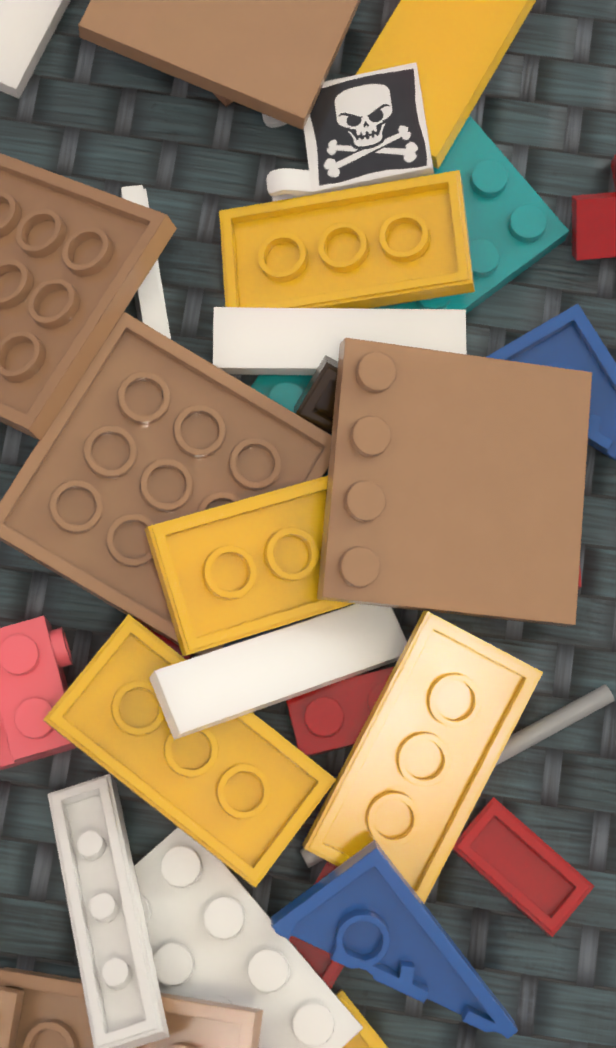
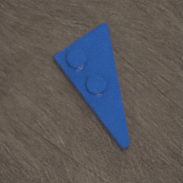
[486,304,616,461]
[271,840,518,1039]

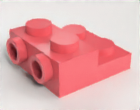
[0,616,77,771]

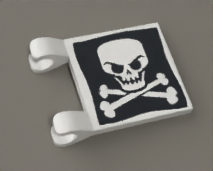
[262,62,434,201]

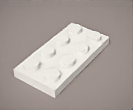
[134,828,363,1048]

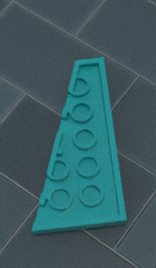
[251,115,569,413]

